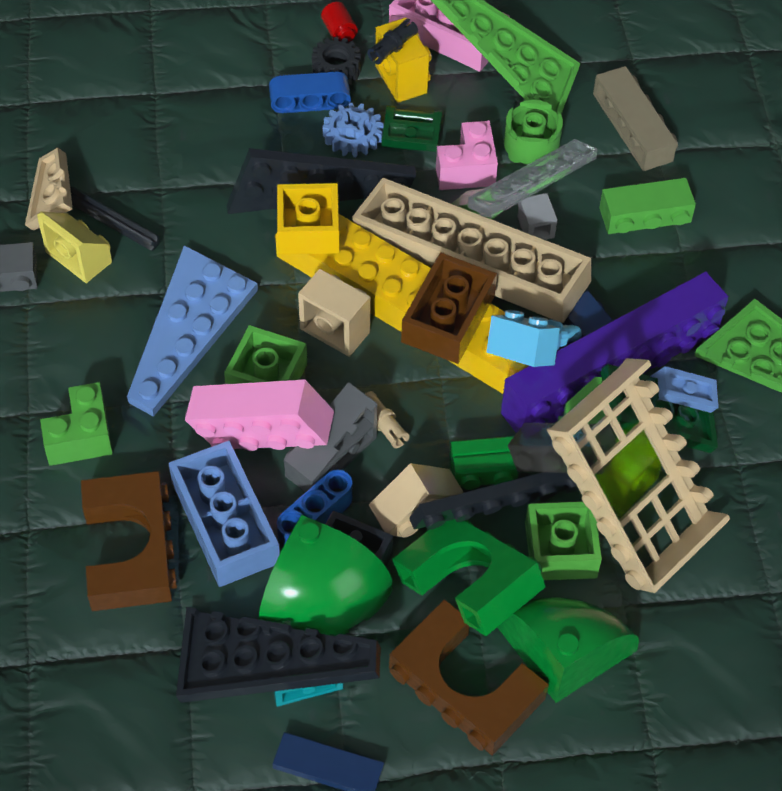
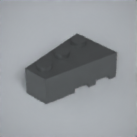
[284,382,377,492]

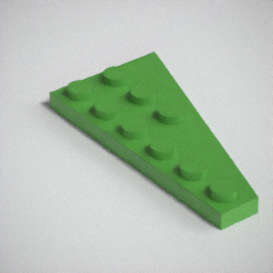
[694,299,782,393]

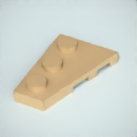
[25,147,72,231]

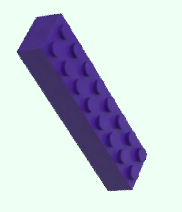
[501,272,729,440]

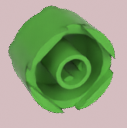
[504,100,563,166]

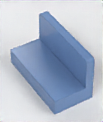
[651,366,718,413]

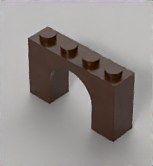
[81,471,177,611]
[389,599,549,756]

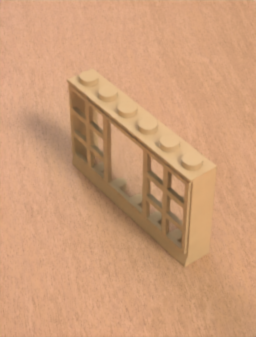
[547,358,730,593]

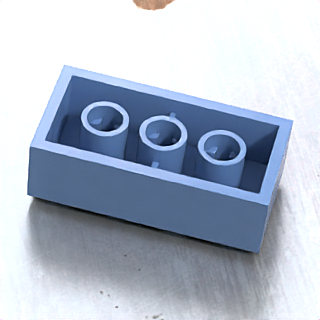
[169,441,280,587]

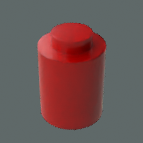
[321,2,358,42]

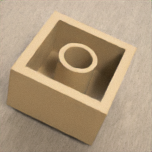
[298,269,370,357]

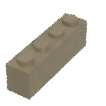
[593,66,678,171]

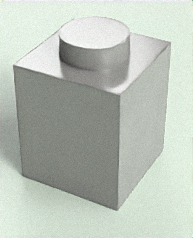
[517,193,557,240]

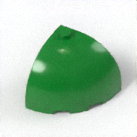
[258,515,393,636]
[497,597,639,703]

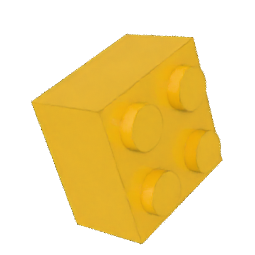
[375,18,431,103]
[277,183,339,254]

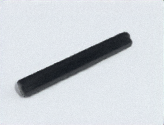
[70,186,160,251]

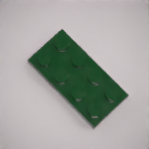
[601,364,718,453]

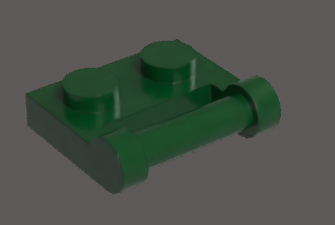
[382,105,442,152]

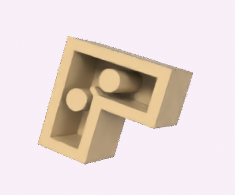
[369,463,464,537]

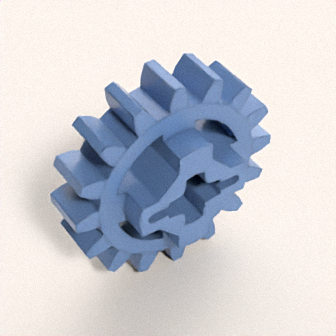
[323,103,383,157]

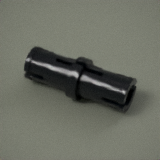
[367,19,418,65]

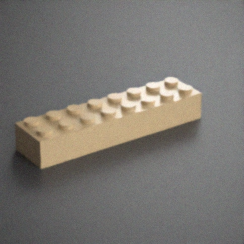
[352,178,591,323]

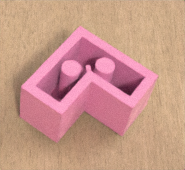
[436,121,498,190]

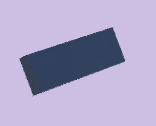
[272,732,384,791]

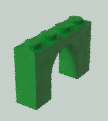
[392,519,546,636]

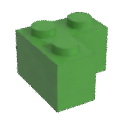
[40,382,113,466]

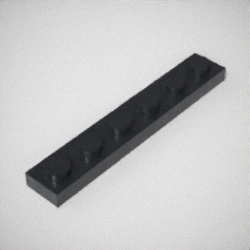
[409,461,590,530]

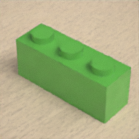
[599,178,696,234]

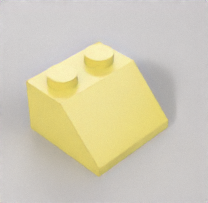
[37,212,112,283]

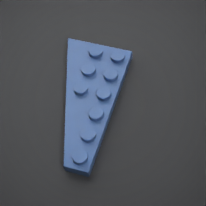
[127,246,258,417]

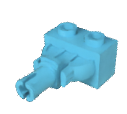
[487,310,582,367]

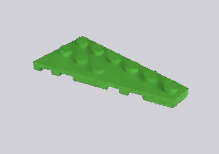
[431,0,581,114]

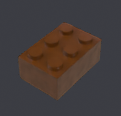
[401,252,497,364]

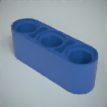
[269,72,351,113]
[277,470,353,548]

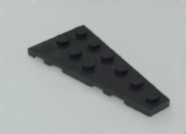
[227,148,417,214]
[176,607,381,703]

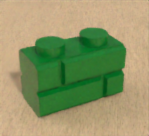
[449,436,519,490]

